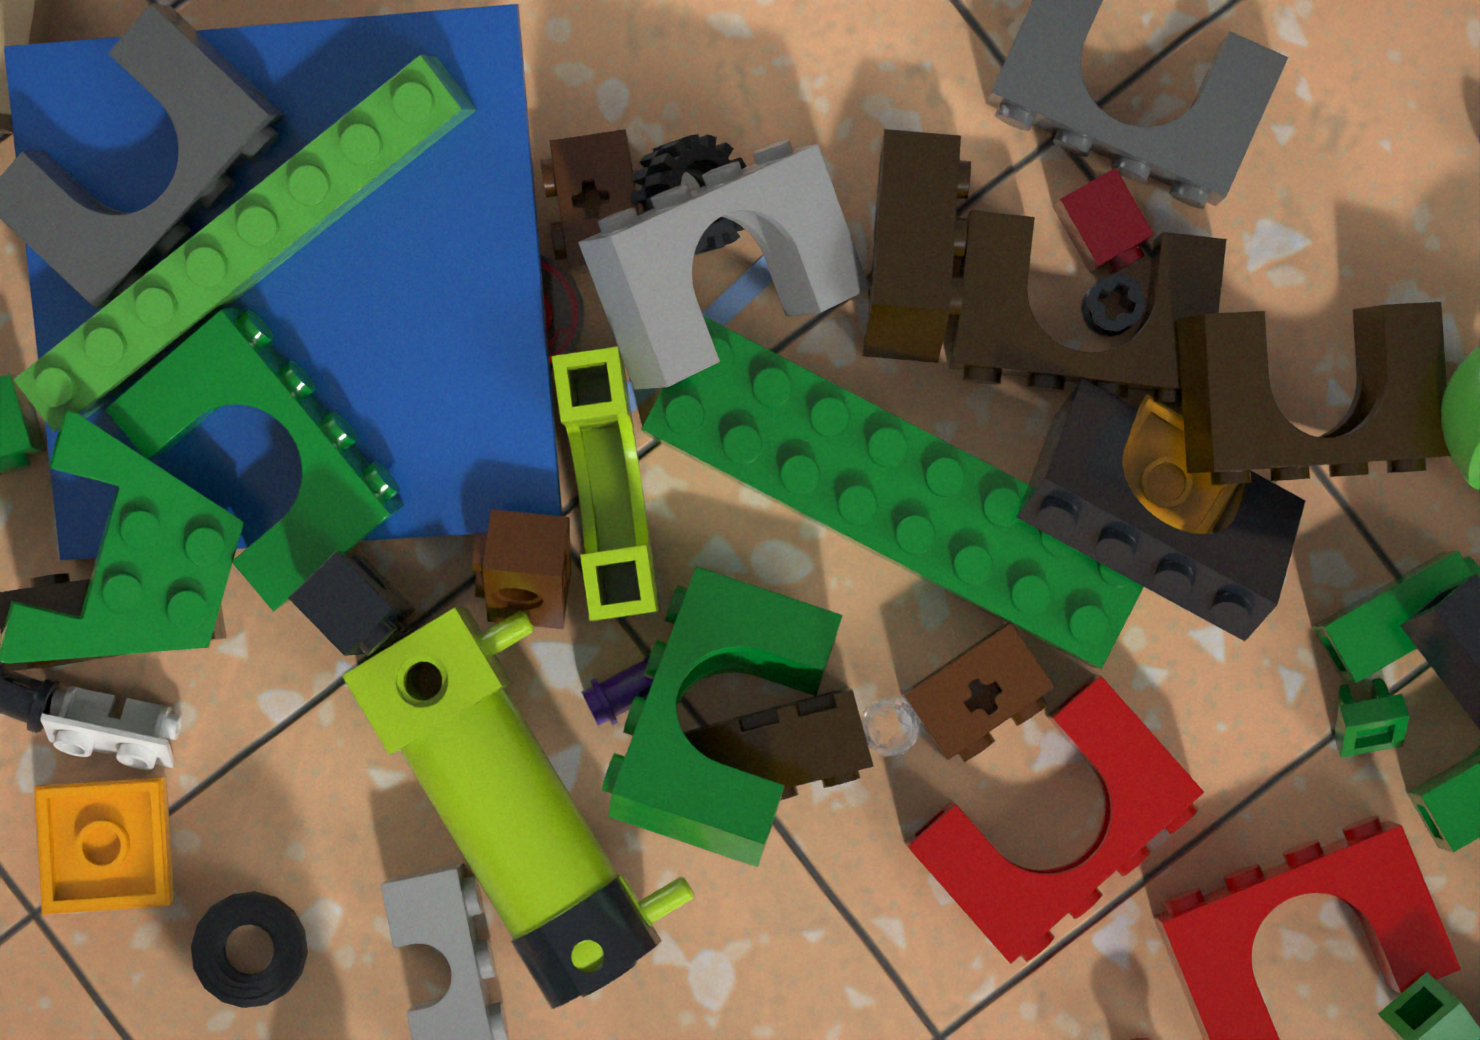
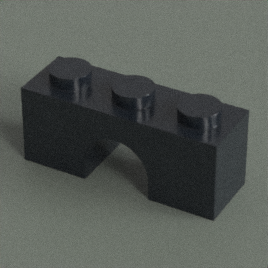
[288,551,416,656]

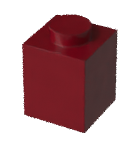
[1053,168,1154,275]

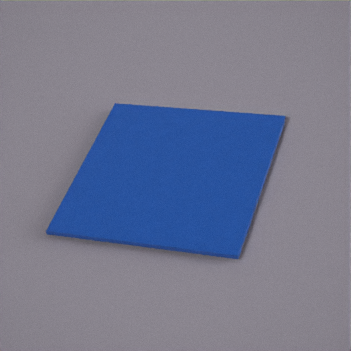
[4,4,563,560]

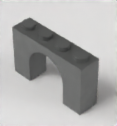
[986,0,1288,209]
[0,4,285,309]

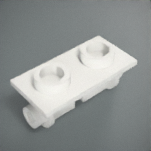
[40,686,182,770]

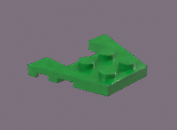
[0,409,244,664]

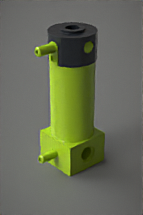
[342,607,694,1009]

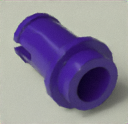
[581,656,653,726]

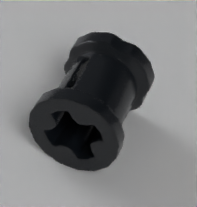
[1081,273,1146,337]
[0,662,59,733]

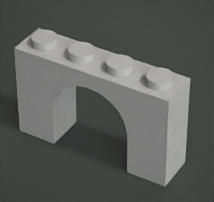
[578,139,870,390]

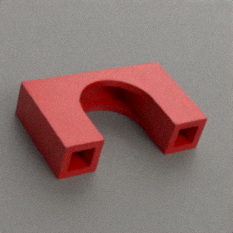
[904,674,1204,964]
[1153,816,1461,1040]

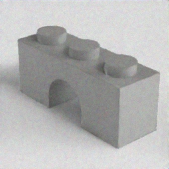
[381,863,509,1040]

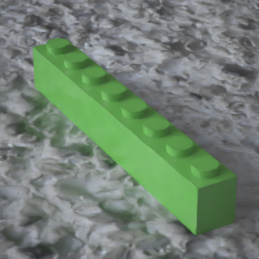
[13,55,477,432]

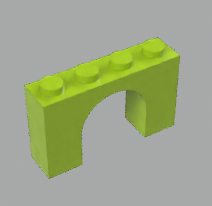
[551,347,661,621]

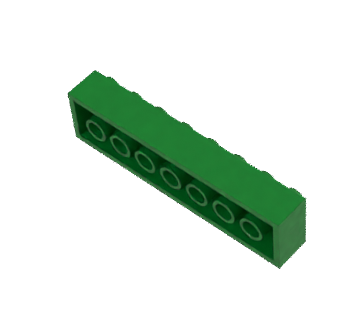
[641,316,1144,669]

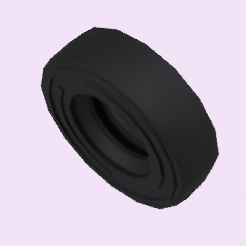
[191,891,308,1008]

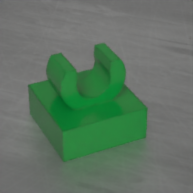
[1334,678,1409,758]

